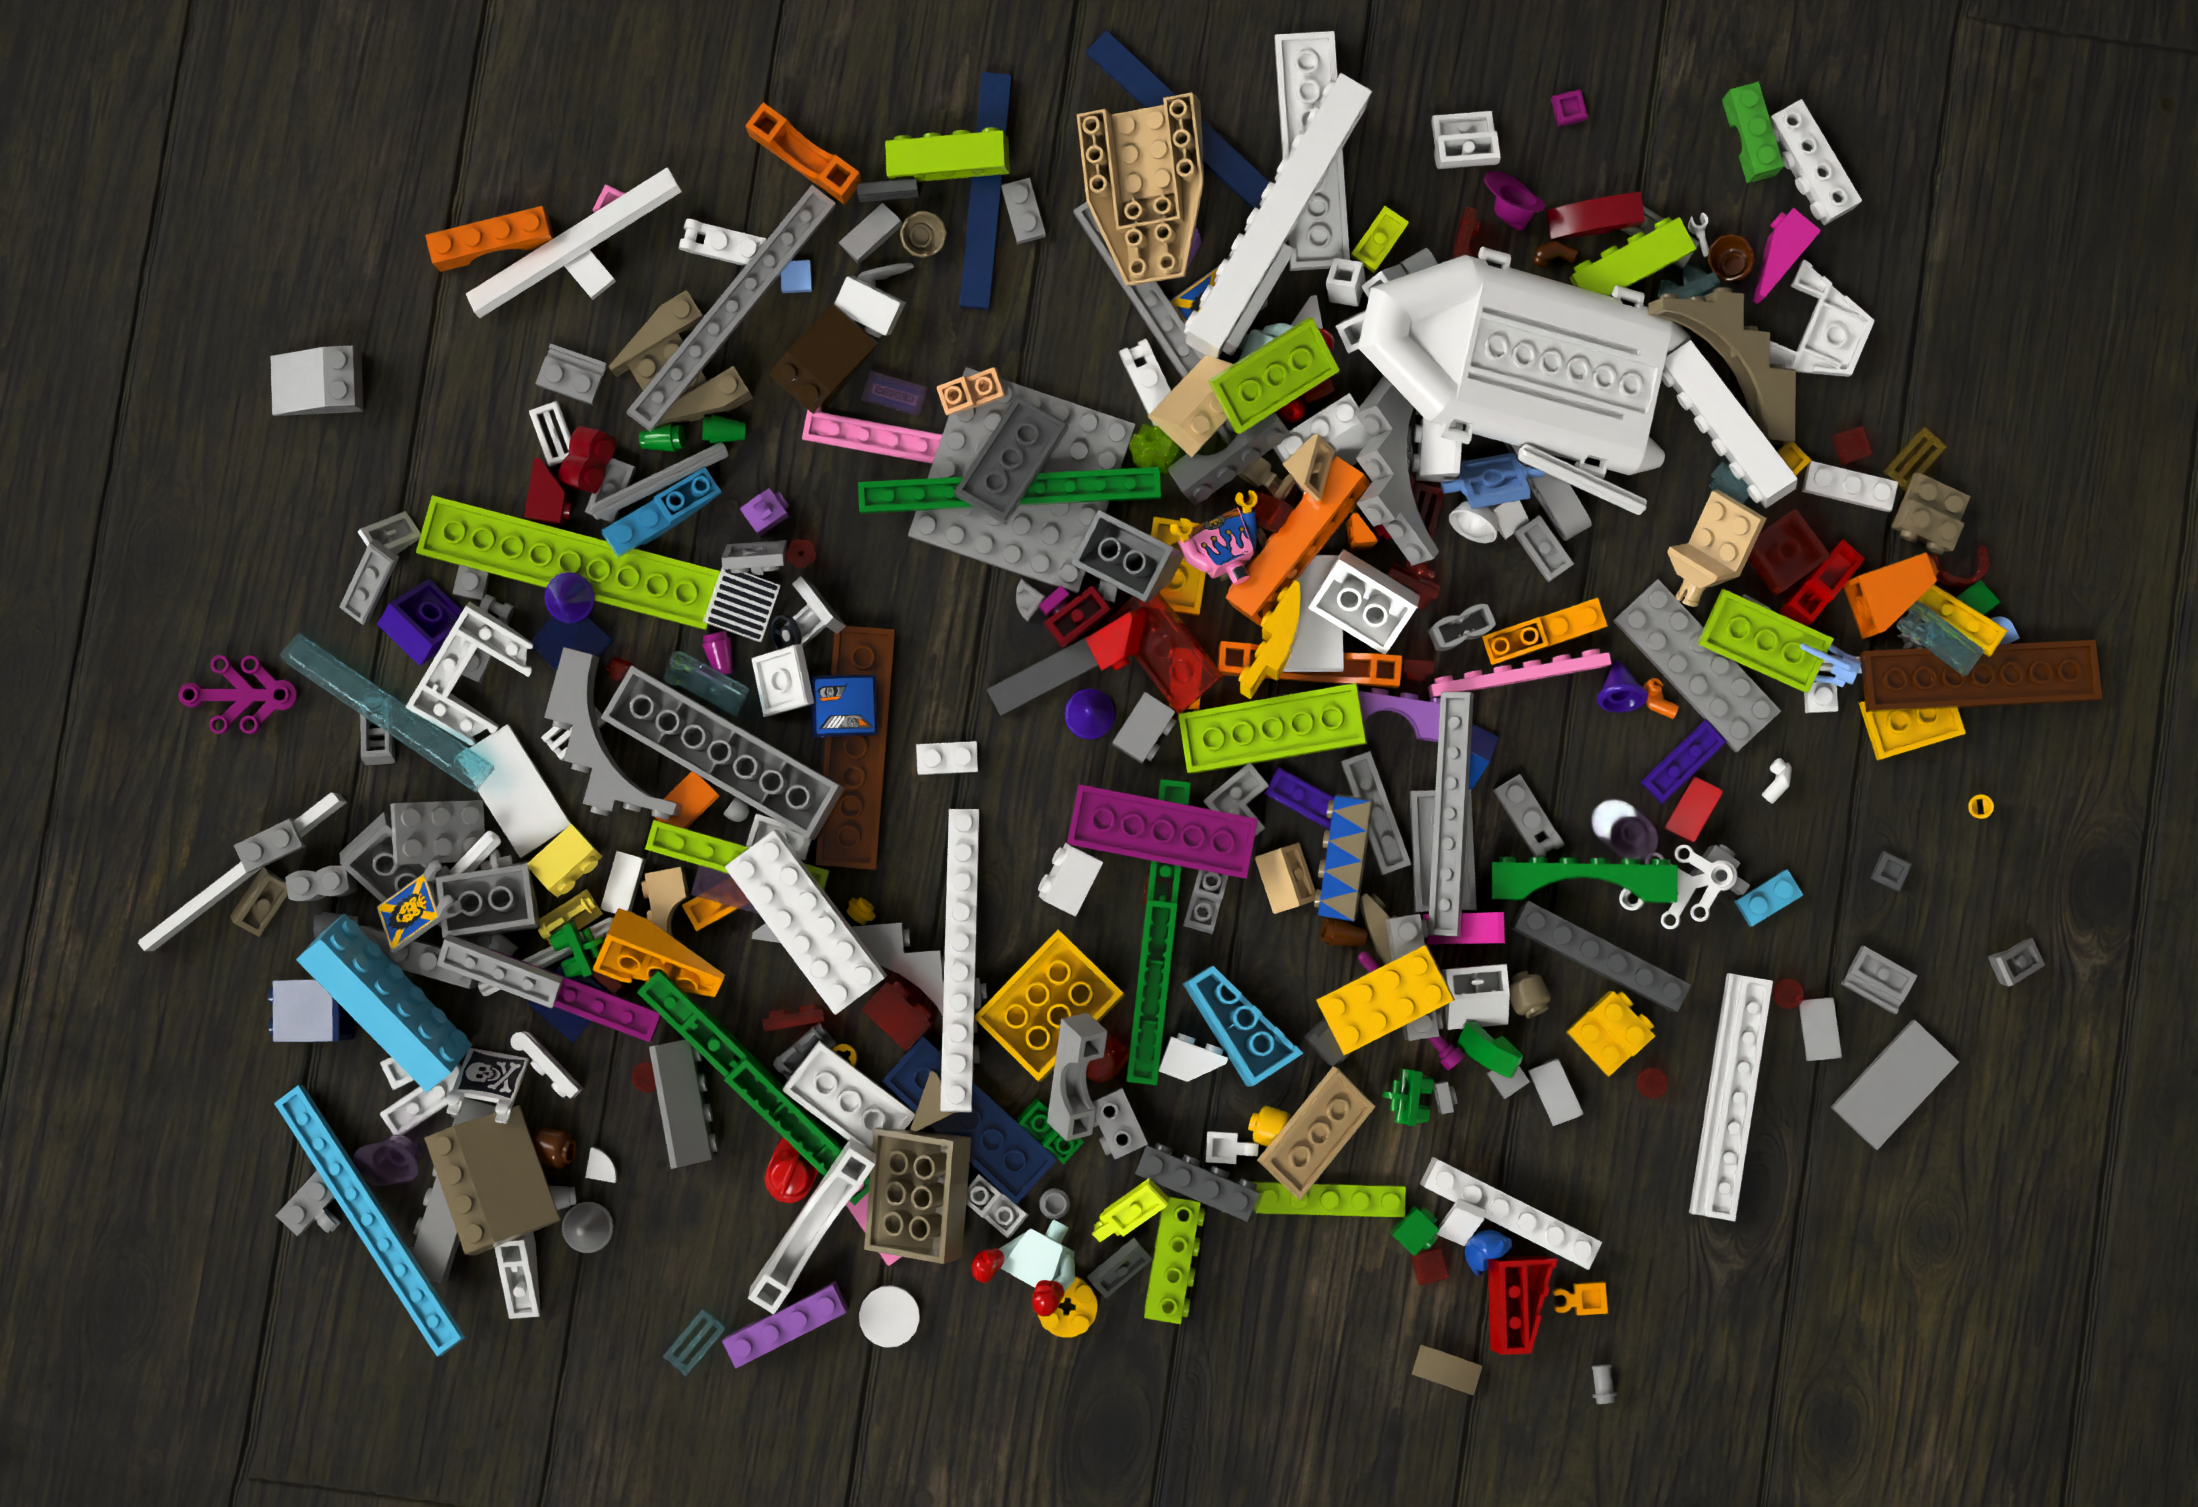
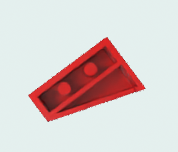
[1488,1255,1558,1355]

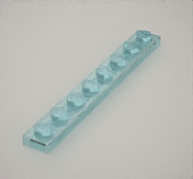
[279,633,494,792]

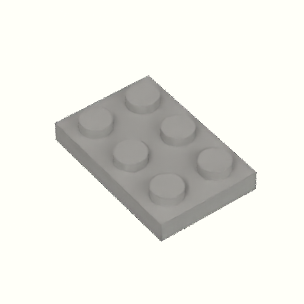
[390,800,486,865]

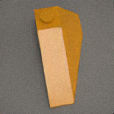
[592,908,725,997]

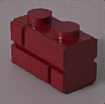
[1044,586,1111,649]

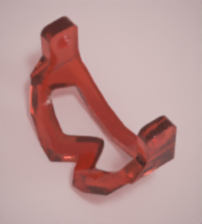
[1929,546,1990,587]

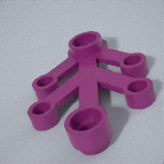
[178,655,297,734]

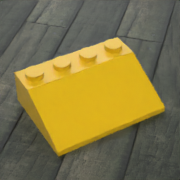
[974,930,1125,1082]

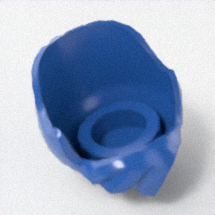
[1465,1230,1512,1277]

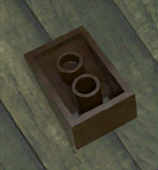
[769,304,879,414]

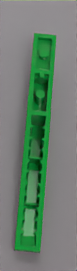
[1127,779,1191,1085]
[637,969,870,1206]

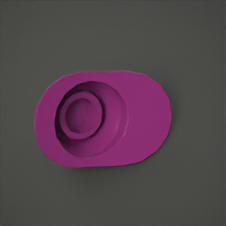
[1484,171,1545,230]

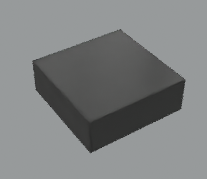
[1870,851,1912,891]

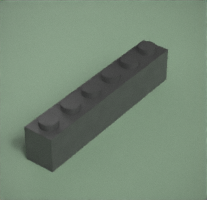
[1510,901,1691,1012]

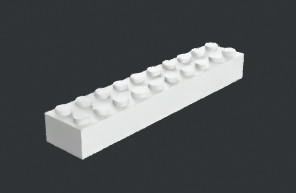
[1184,73,1372,359]

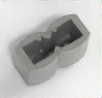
[1428,604,1496,651]
[285,866,358,901]

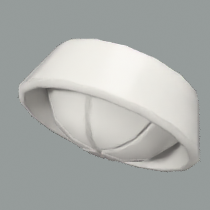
[1449,501,1498,543]

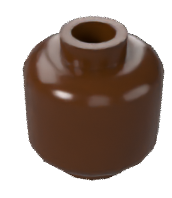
[532,1127,577,1170]

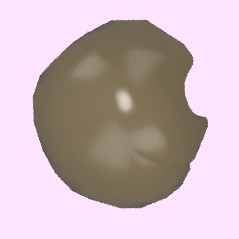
[900,211,947,258]

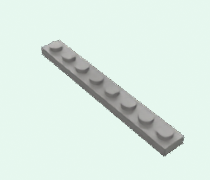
[1428,692,1474,937]

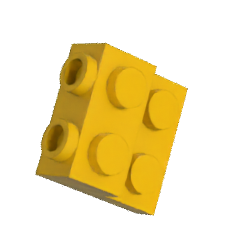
[1566,991,1655,1077]

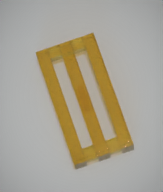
[1883,427,1947,492]

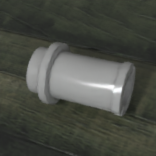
[1591,1364,1617,1404]

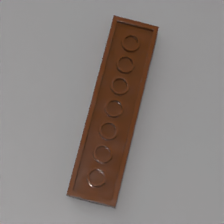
[816,626,896,870]
[1860,640,2103,712]

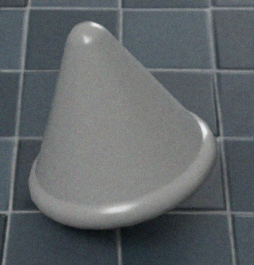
[562,1202,614,1253]

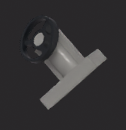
[770,576,846,650]

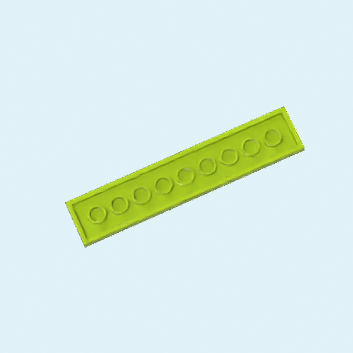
[416,495,720,631]

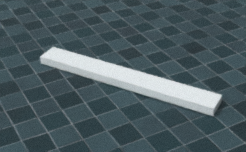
[466,167,682,318]
[138,792,347,951]

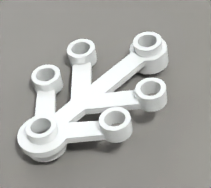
[1619,845,1737,929]

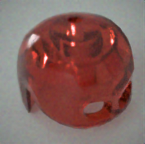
[1086,1035,1130,1083]

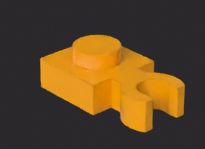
[1552,1281,1608,1316]

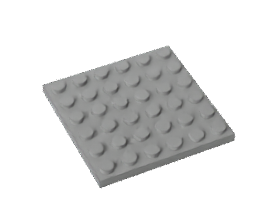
[908,367,1135,594]

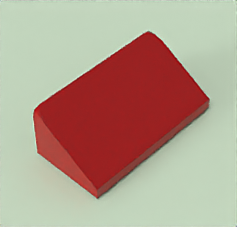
[1664,777,1724,843]

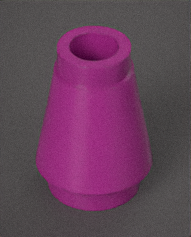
[702,631,733,676]

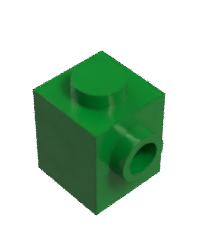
[1389,1206,1439,1257]

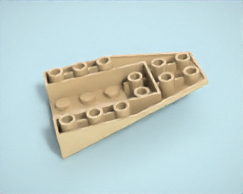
[1077,92,1204,287]

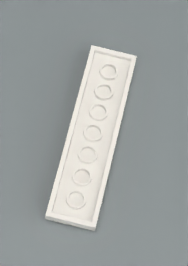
[1274,31,1350,271]

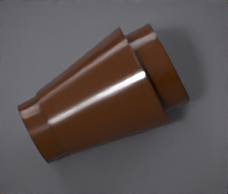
[1320,917,1367,947]

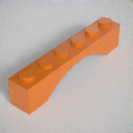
[1217,641,1402,689]

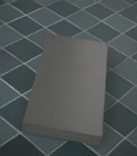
[954,396,1068,525]

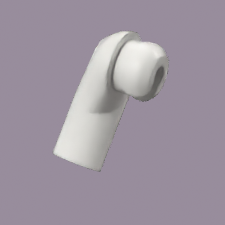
[1762,758,1792,804]

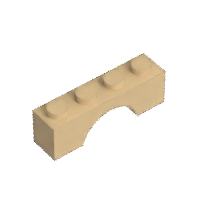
[641,867,701,957]

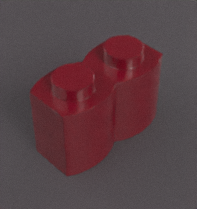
[558,426,616,494]

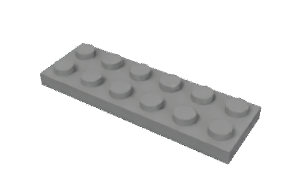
[1613,579,1781,752]

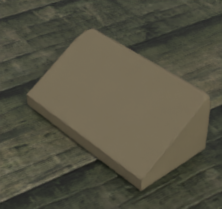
[230,867,288,937]

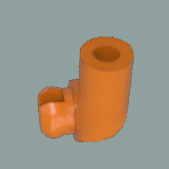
[1643,678,1679,719]

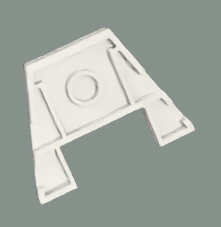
[1770,259,1875,377]

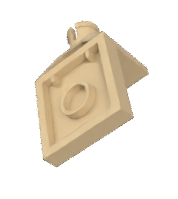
[1668,490,1767,607]

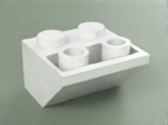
[1441,964,1510,1030]

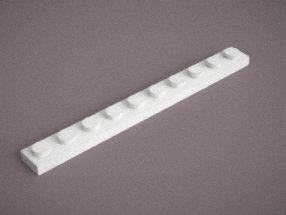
[940,809,980,1112]

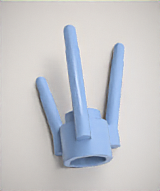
[1800,644,1862,688]

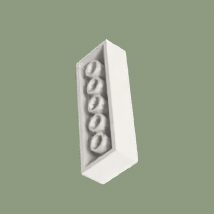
[725,829,887,1015]

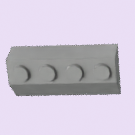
[649,1039,719,1169]

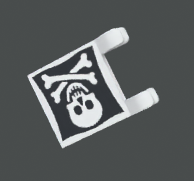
[447,1048,529,1124]

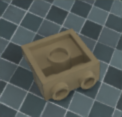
[1891,473,1971,554]

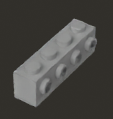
[1385,914,1443,1041]

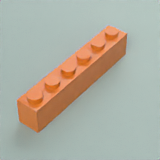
[1225,456,1370,626]

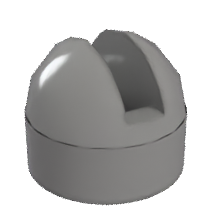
[723,797,749,822]

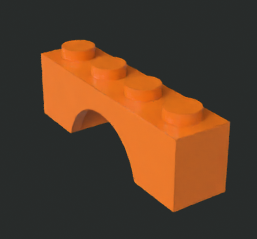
[745,102,862,205]
[425,206,554,272]

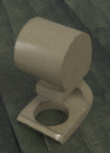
[1238,457,1296,505]

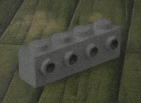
[1135,1142,1263,1222]

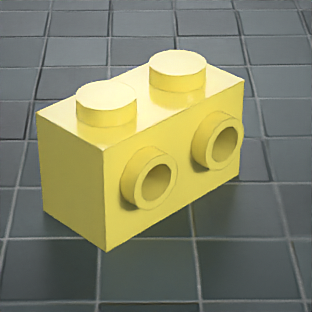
[527,824,603,898]

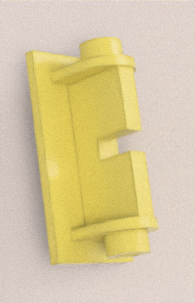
[538,889,603,946]

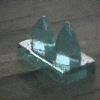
[1658,263,1720,300]

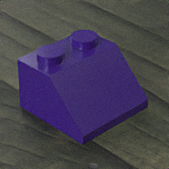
[377,578,463,666]

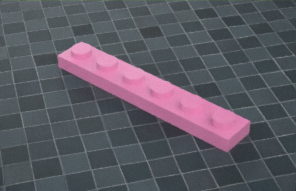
[1428,649,1611,698]

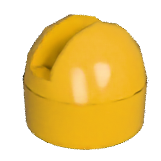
[1968,795,1994,819]

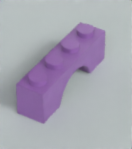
[1341,683,1441,743]
[722,1281,849,1369]

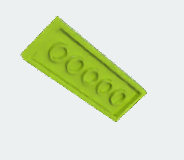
[1178,683,1367,774]

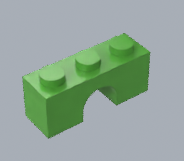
[1722,82,1784,184]

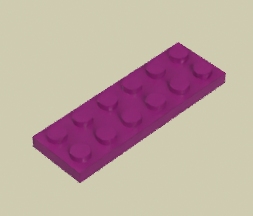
[1067,784,1258,879]

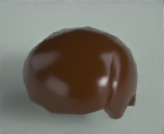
[1707,234,1755,283]

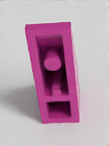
[1753,208,1821,304]

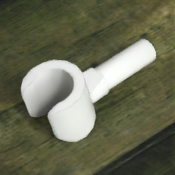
[1688,213,1709,257]

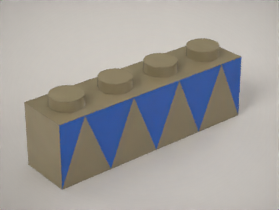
[1314,794,1374,921]

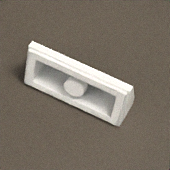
[600,851,646,914]

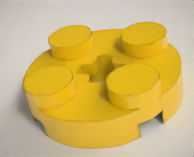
[1038,1276,1097,1337]

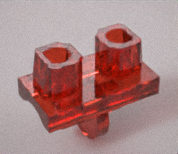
[1387,561,1441,610]

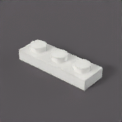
[1802,461,1898,512]

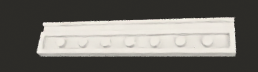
[1689,973,1773,1221]

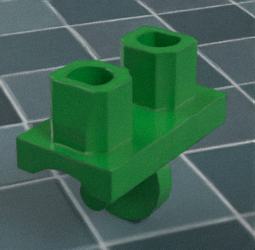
[549,919,604,978]
[1383,1068,1434,1127]

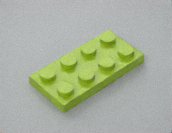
[1208,317,1340,434]
[1697,589,1834,693]

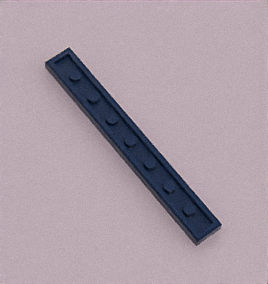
[1086,30,1269,210]
[959,72,1012,310]

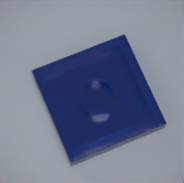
[530,616,614,671]

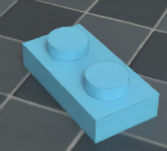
[1734,869,1803,926]

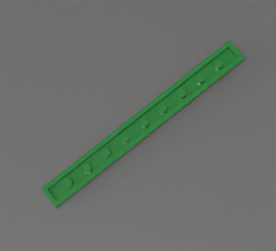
[858,467,1161,514]

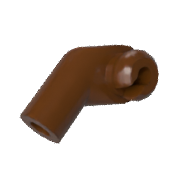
[1533,241,1578,267]

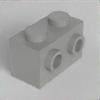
[1092,1087,1148,1159]

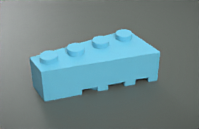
[1183,966,1303,1087]

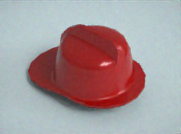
[765,1138,819,1203]

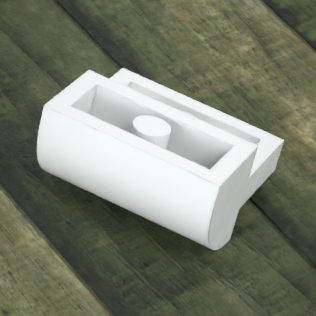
[1432,111,1501,169]

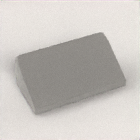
[839,203,902,265]
[1798,997,1842,1061]
[1528,1058,1584,1126]

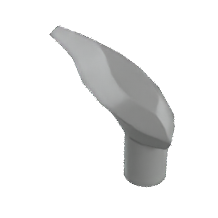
[857,264,913,287]

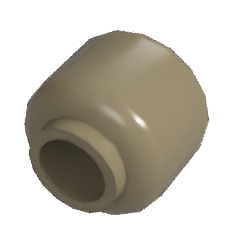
[1509,971,1551,1018]

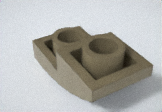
[1412,1345,1482,1396]

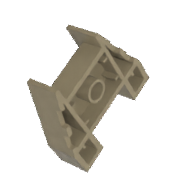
[608,290,753,428]

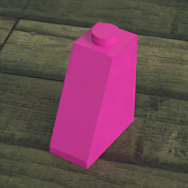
[1423,912,1505,944]

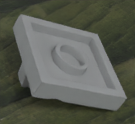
[722,540,788,575]

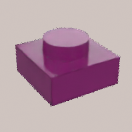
[1039,585,1069,617]

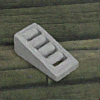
[360,699,395,765]

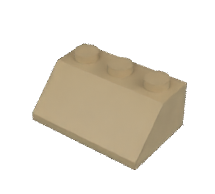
[1148,355,1233,458]

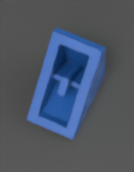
[1469,724,1499,791]

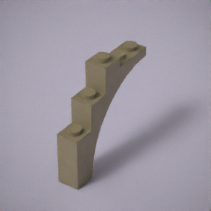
[1648,287,1796,446]

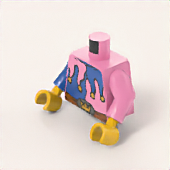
[1169,490,1257,585]

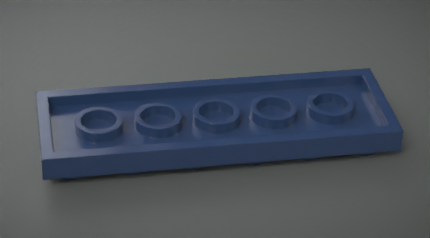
[882,1036,1057,1205]

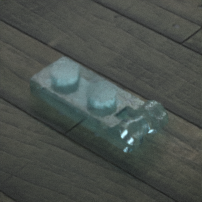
[1896,601,1984,676]
[663,651,750,716]

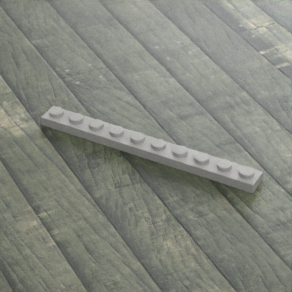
[627,185,836,432]
[1073,202,1237,447]

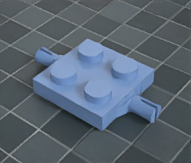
[1441,452,1545,509]

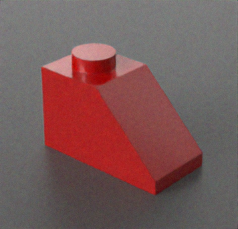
[1085,607,1147,671]

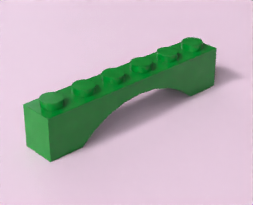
[1492,857,1678,903]

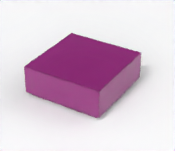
[1551,89,1588,127]

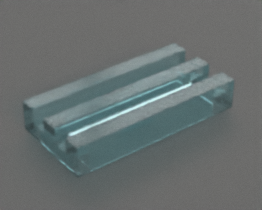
[663,1308,726,1377]

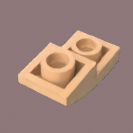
[936,367,1006,415]

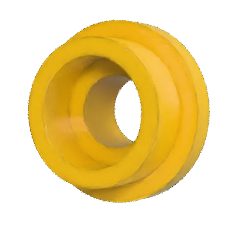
[846,897,875,925]

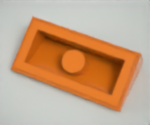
[1346,513,1378,551]
[652,771,719,829]

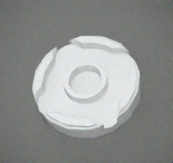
[859,1285,920,1348]

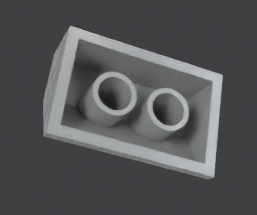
[435,864,540,939]

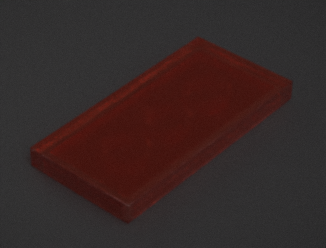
[1107,592,1224,714]

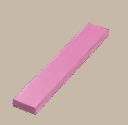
[802,410,942,464]

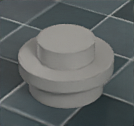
[1040,1188,1070,1219]

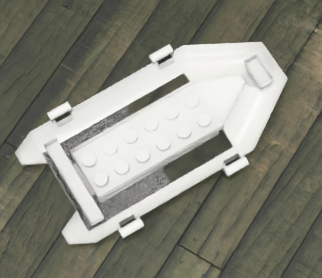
[1358,247,1691,479]

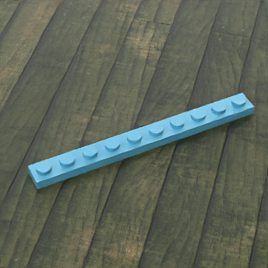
[274,1085,466,1357]

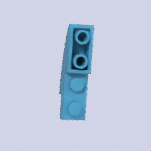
[602,467,721,558]

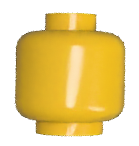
[1248,1106,1291,1147]

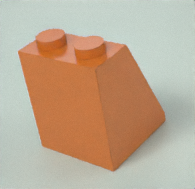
[1843,552,1937,639]

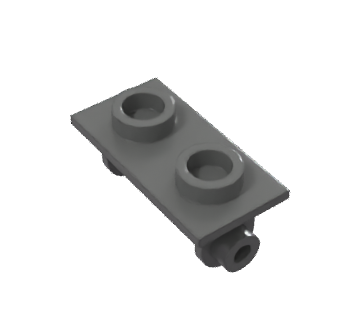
[773,1022,837,1080]

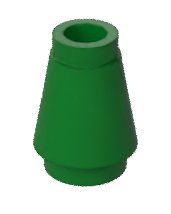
[702,414,746,444]
[639,422,686,452]

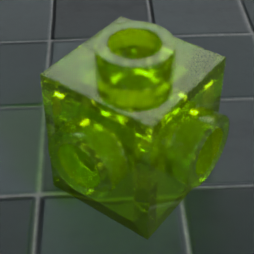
[1129,424,1179,474]

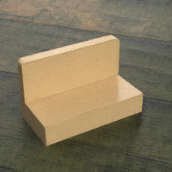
[1255,842,1316,914]

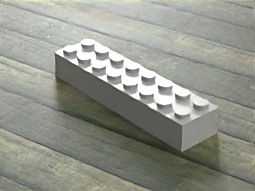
[601,666,845,840]

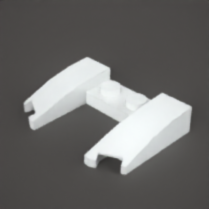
[406,602,533,746]

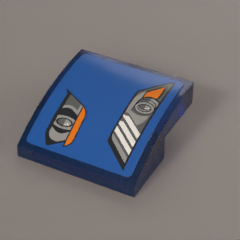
[810,675,878,738]

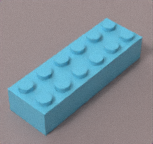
[296,913,472,1093]

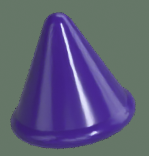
[545,572,595,623]
[1597,661,1648,713]
[1064,689,1115,739]

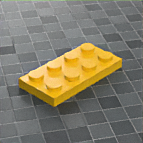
[1316,944,1455,1055]

